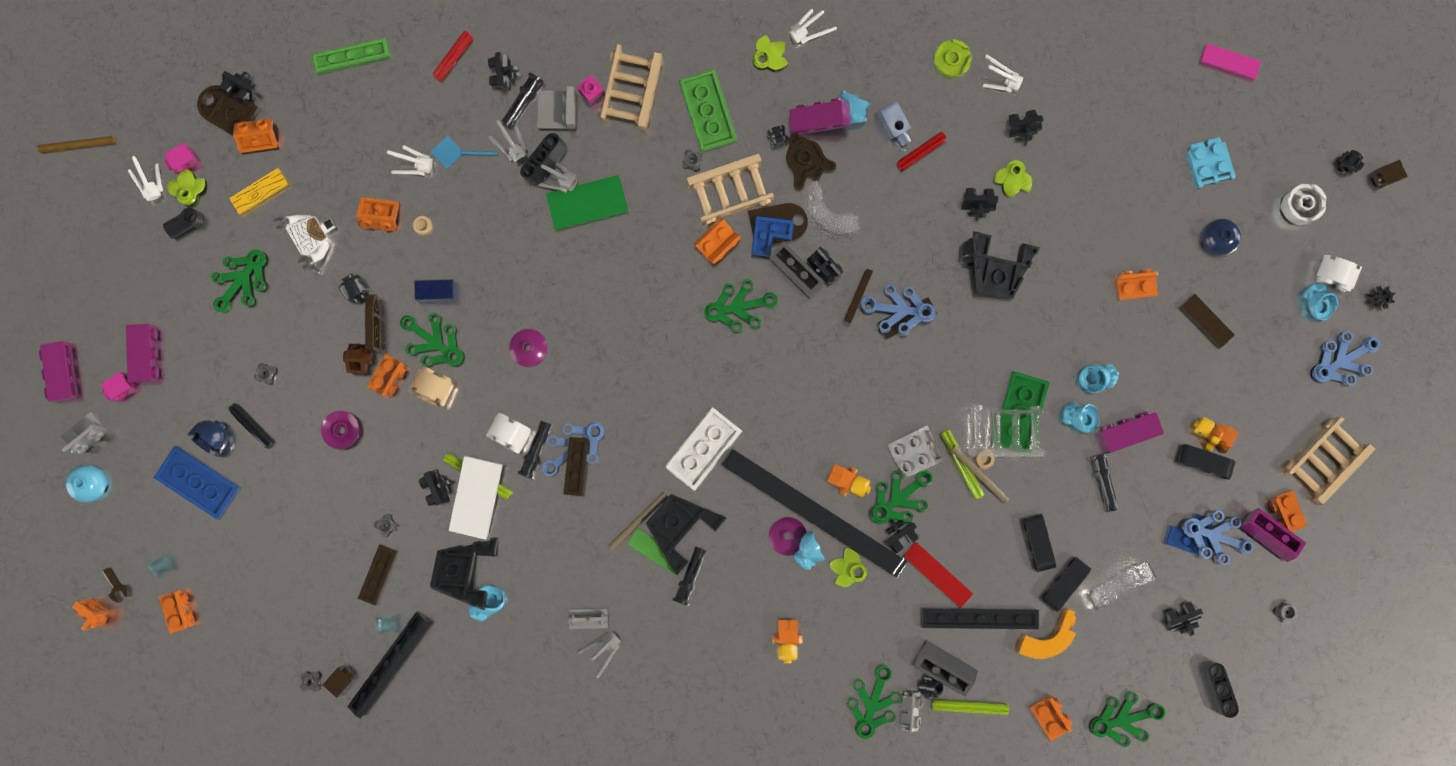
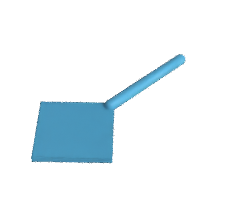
[431,136,498,169]

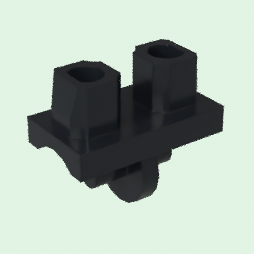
[488,52,519,90]
[219,71,256,104]
[1007,109,1043,142]
[961,188,998,218]
[807,246,843,285]
[418,470,452,506]
[884,519,920,554]
[1166,601,1204,636]

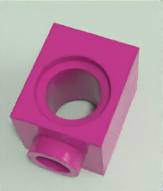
[577,75,605,106]
[164,143,198,174]
[100,372,136,402]

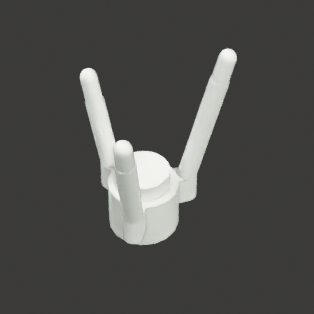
[789,9,837,44]
[983,55,1023,93]
[387,145,433,176]
[128,156,164,201]

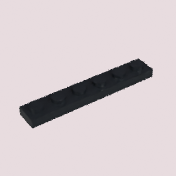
[922,608,1039,629]
[347,612,430,719]

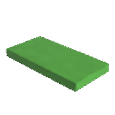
[679,69,737,153]

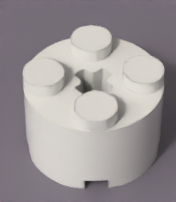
[1281,184,1326,226]
[1316,255,1362,292]
[486,412,532,454]

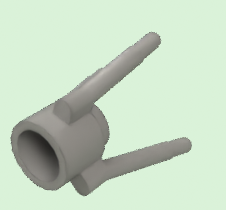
[489,120,528,163]
[537,162,577,193]
[578,631,622,679]

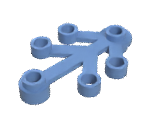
[861,284,936,336]
[1313,331,1380,386]
[542,422,605,476]
[1183,510,1254,565]

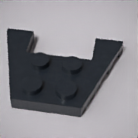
[973,231,1040,300]
[645,494,726,575]
[430,538,498,610]

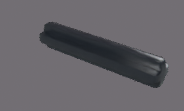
[228,403,273,448]

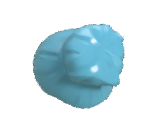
[839,90,870,124]
[1303,283,1338,320]
[1079,364,1119,393]
[1063,402,1099,433]
[793,532,825,570]
[468,585,505,621]

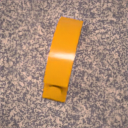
[1016,608,1076,659]

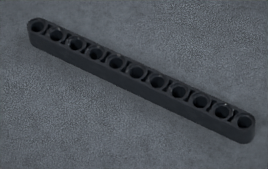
[721,448,908,578]

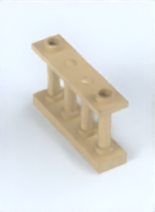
[598,44,662,131]
[687,154,774,225]
[1283,417,1375,505]

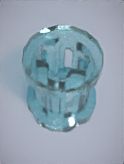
[147,554,173,577]
[376,615,399,635]

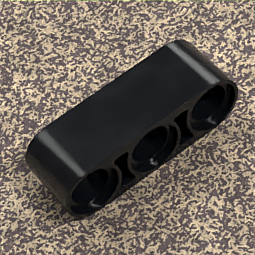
[520,133,567,186]
[1177,444,1236,480]
[1022,514,1056,572]
[1041,556,1091,612]
[1203,661,1239,718]

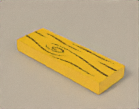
[229,168,289,215]

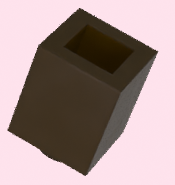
[1373,160,1408,189]
[322,666,356,698]

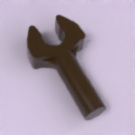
[102,567,130,603]

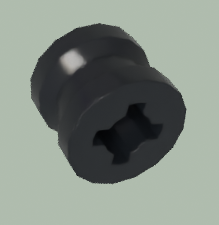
[767,125,789,146]

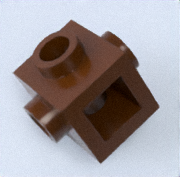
[343,343,372,374]

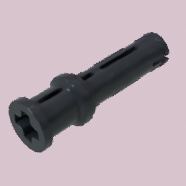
[501,72,544,128]
[517,421,552,480]
[1090,453,1119,512]
[672,547,706,606]

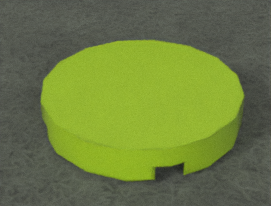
[934,39,972,78]

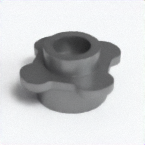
[682,149,703,170]
[254,363,276,385]
[374,514,397,537]
[1275,601,1299,624]
[300,672,320,692]

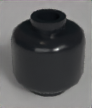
[961,238,975,267]
[338,273,367,302]

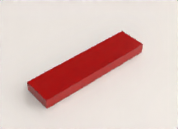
[903,542,973,608]

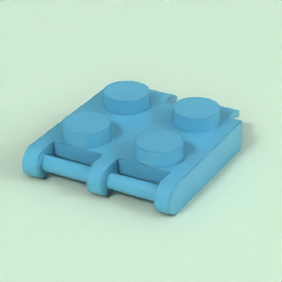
[1187,137,1235,189]

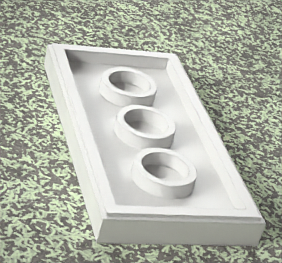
[665,407,742,491]
[449,456,503,540]

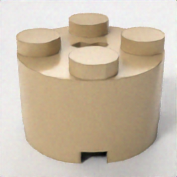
[408,367,454,408]

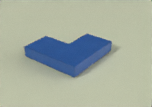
[751,216,794,257]
[1164,513,1213,556]

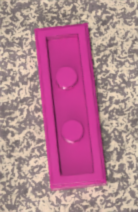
[1200,43,1261,80]

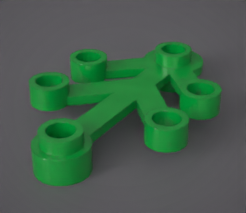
[211,249,266,313]
[704,279,778,332]
[400,313,463,367]
[871,470,933,524]
[847,665,902,739]
[1090,692,1166,747]

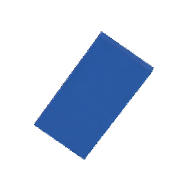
[153,446,240,520]

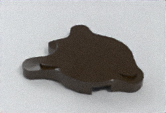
[786,134,836,190]

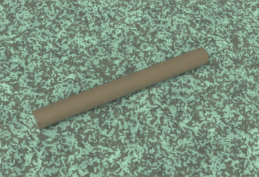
[950,445,1009,504]
[608,492,668,551]

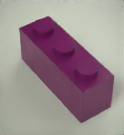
[789,98,851,135]
[126,324,159,384]
[39,341,77,403]
[1098,410,1164,454]
[1240,508,1306,562]

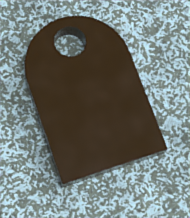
[197,85,260,136]
[748,203,808,245]
[365,294,380,354]

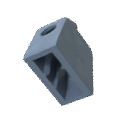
[875,101,911,147]

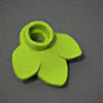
[753,35,788,70]
[994,160,1032,198]
[167,169,205,205]
[830,548,867,587]

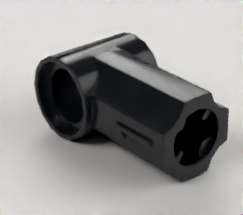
[163,207,204,239]

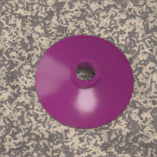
[509,329,547,367]
[321,411,359,449]
[769,517,807,556]

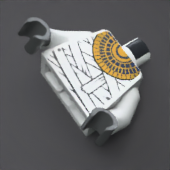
[274,215,336,270]

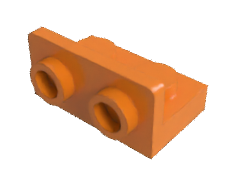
[233,118,278,153]
[356,197,399,231]
[693,217,741,264]
[1116,269,1158,301]
[367,353,407,398]
[1270,490,1308,533]
[159,589,194,634]
[72,598,110,631]
[1029,695,1073,741]

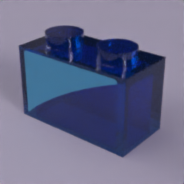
[414,279,457,302]

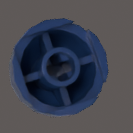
[1201,218,1241,257]
[188,420,228,457]

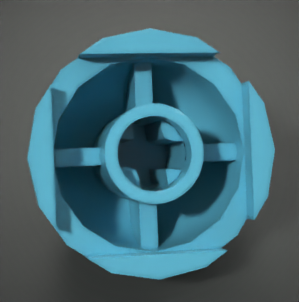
[65,465,108,503]

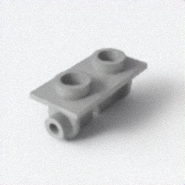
[568,609,608,629]
[900,691,922,733]

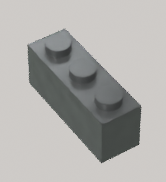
[770,242,825,298]
[914,641,978,697]

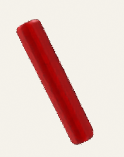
[433,31,472,80]
[897,132,947,170]

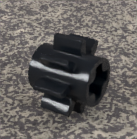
[1339,150,1365,174]
[1369,285,1395,309]
[919,676,943,700]

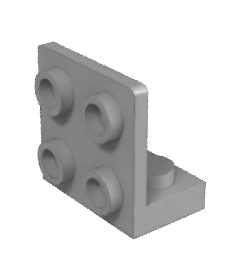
[537,86,576,129]
[61,412,108,454]
[888,426,944,479]

